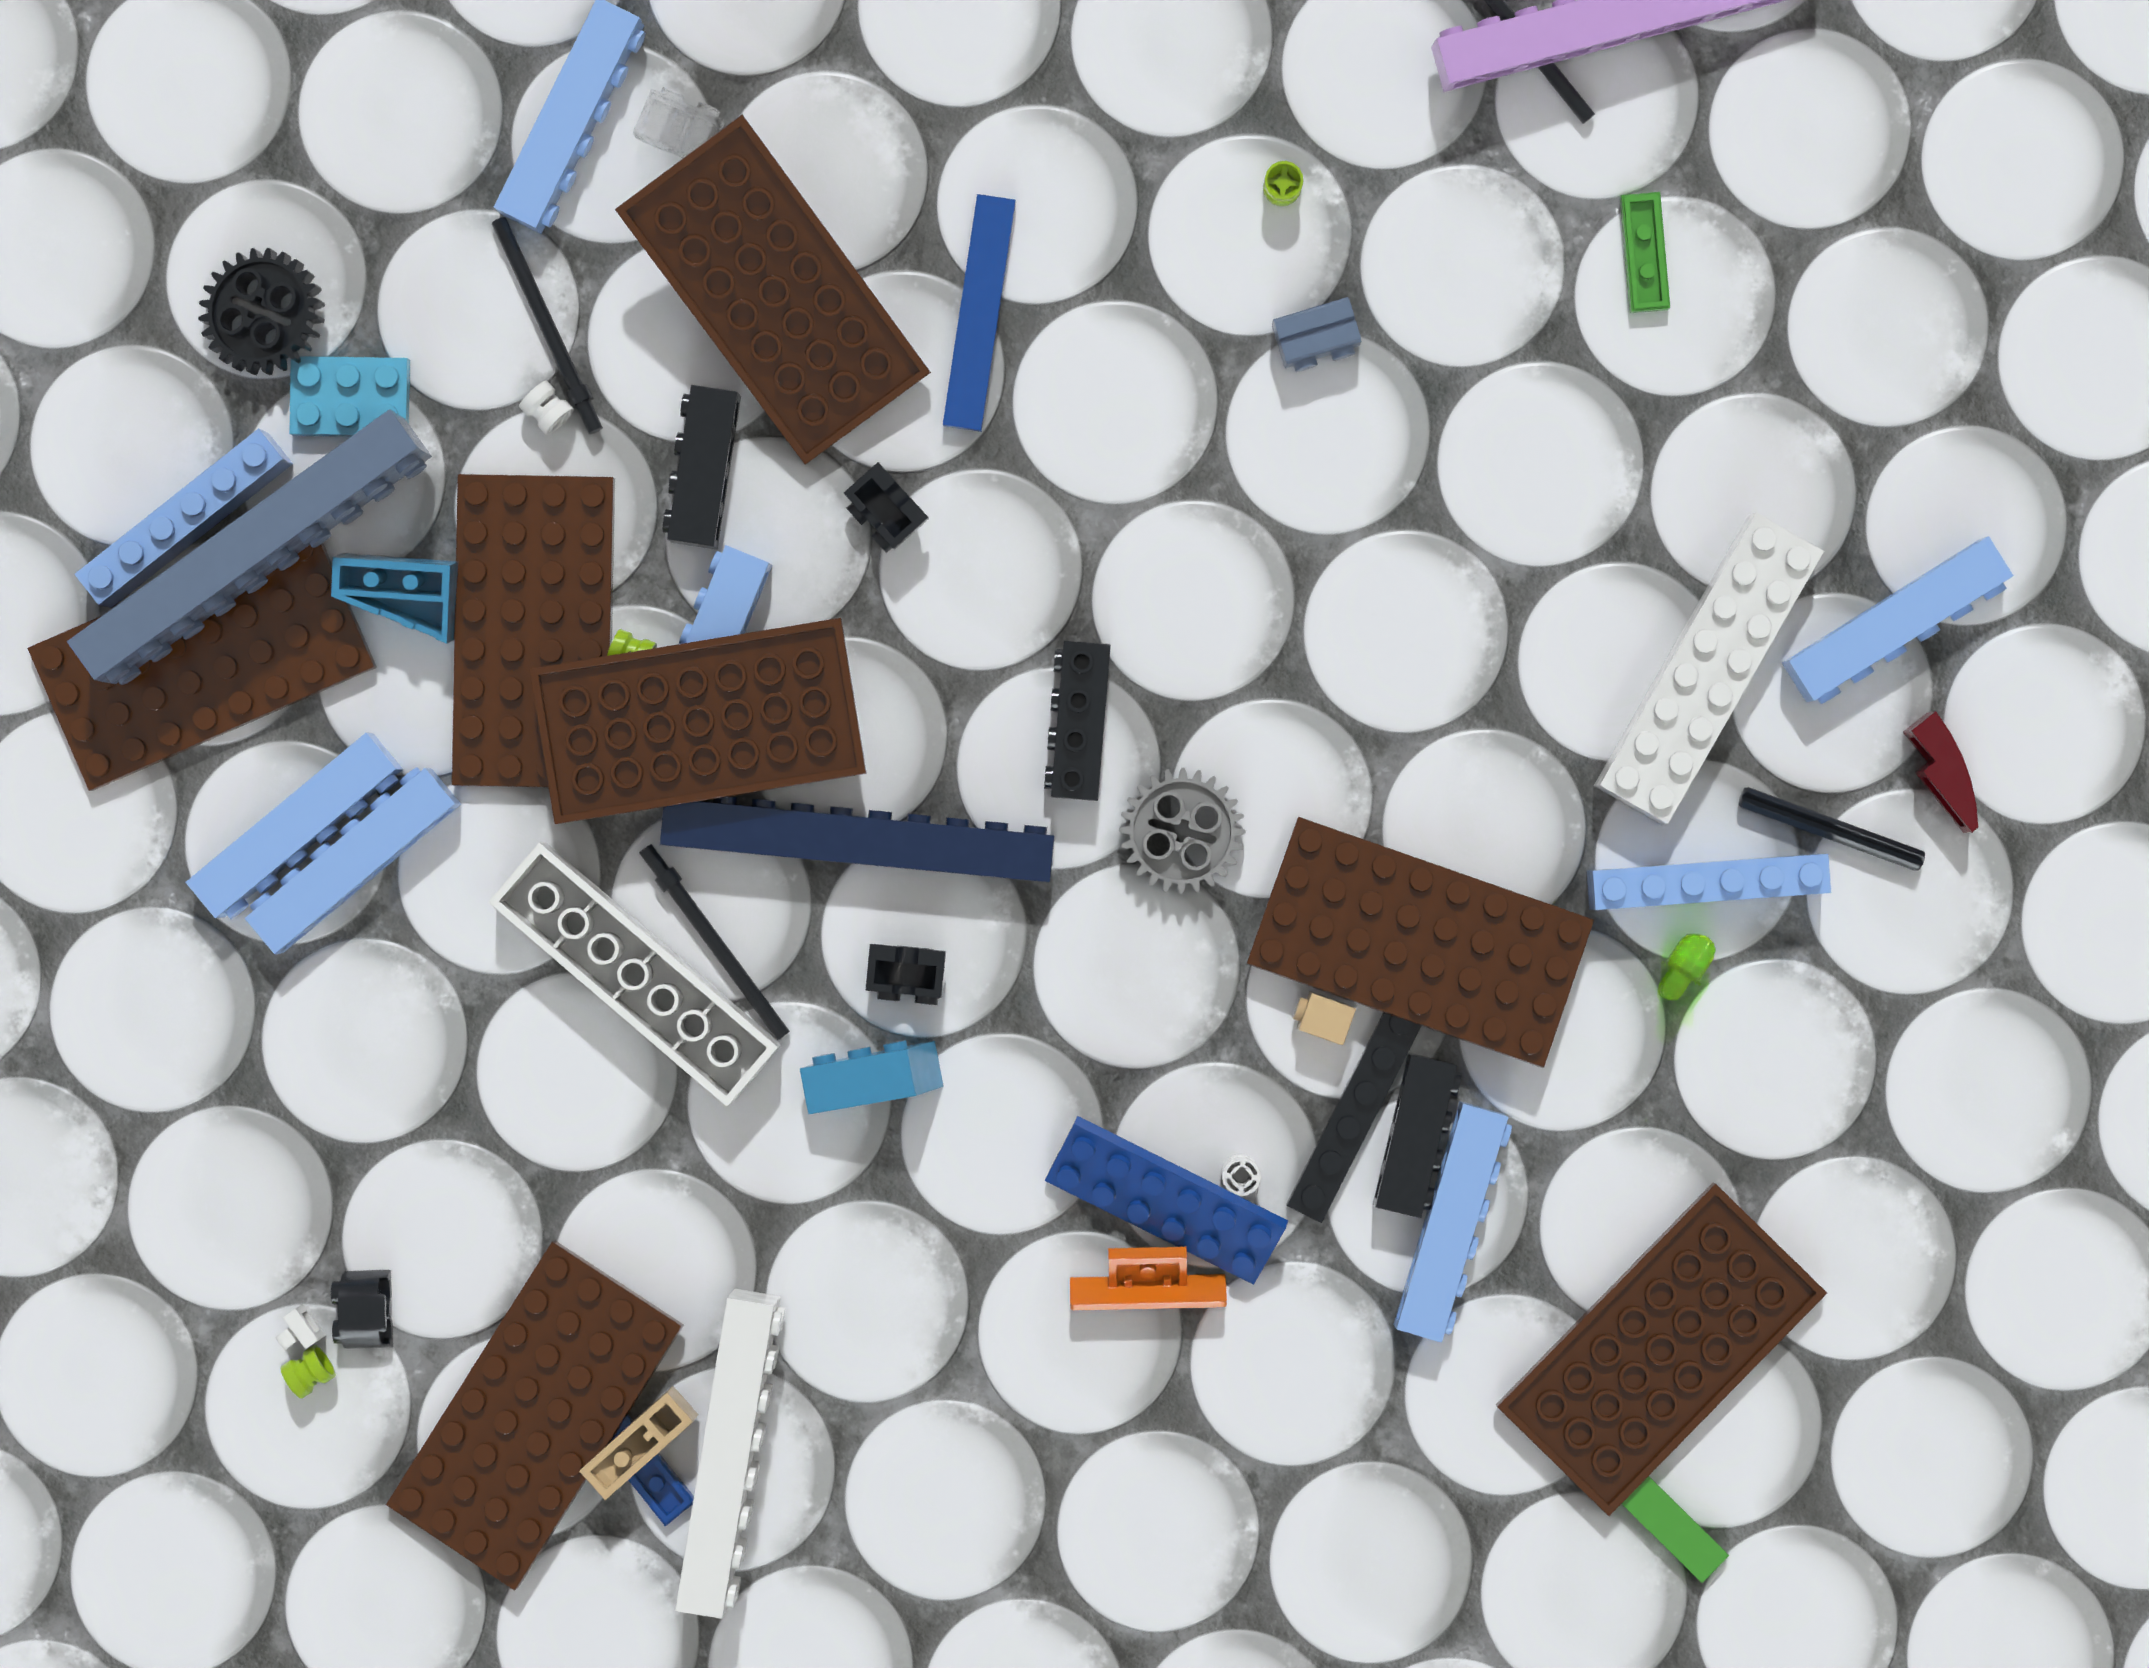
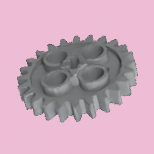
[1119,768,1246,894]

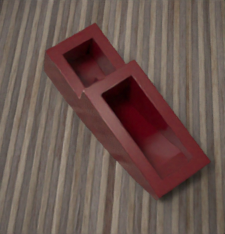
[1903,711,1979,833]

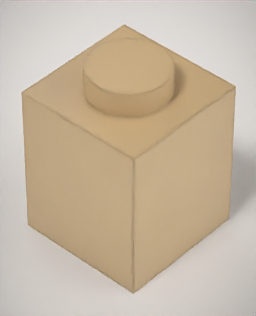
[1293,991,1356,1045]

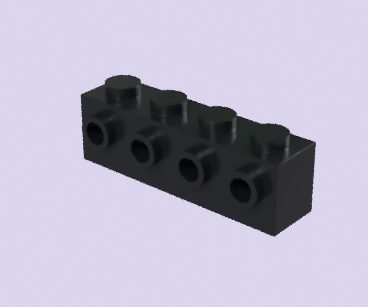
[1044,641,1111,801]

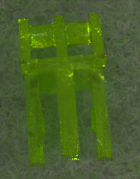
[1658,934,1716,1000]

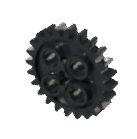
[198,248,325,376]

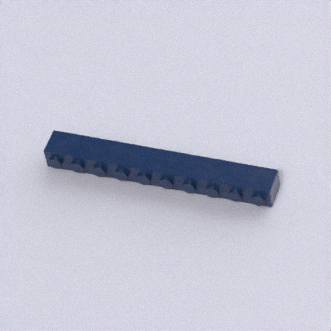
[660,797,1055,882]

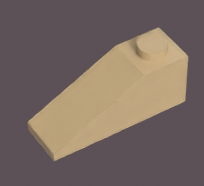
[579,1386,699,1500]

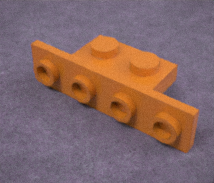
[1070,1247,1227,1310]

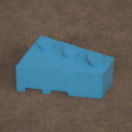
[331,553,458,644]
[800,1040,944,1115]

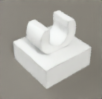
[275,1304,326,1350]

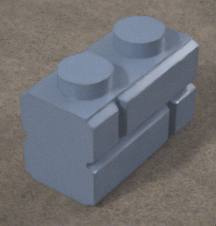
[1272,297,1362,372]

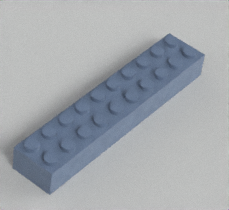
[67,409,432,685]

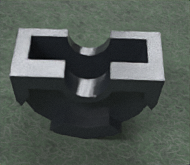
[844,462,929,553]
[865,944,946,1005]
[331,1270,393,1349]

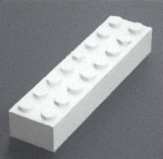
[1594,512,1824,824]
[488,842,782,1107]
[675,1289,786,1619]

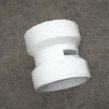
[519,380,574,435]
[1221,1154,1261,1196]

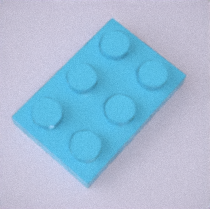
[289,356,410,437]

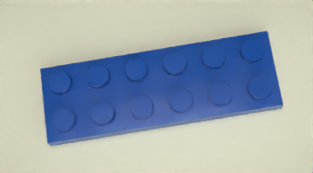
[1045,1116,1288,1285]

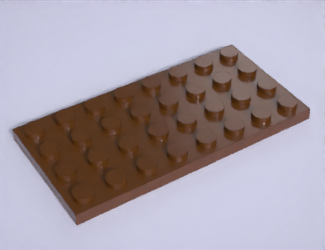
[615,114,931,465]
[452,474,615,787]
[27,543,377,791]
[529,618,867,824]
[1247,817,1594,1068]
[1496,1182,1827,1516]
[386,1240,684,1591]

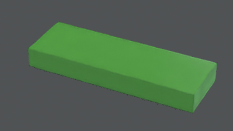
[1620,192,1670,313]
[1622,1476,1729,1583]

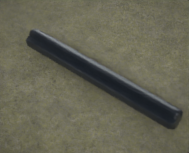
[1738,787,1925,871]

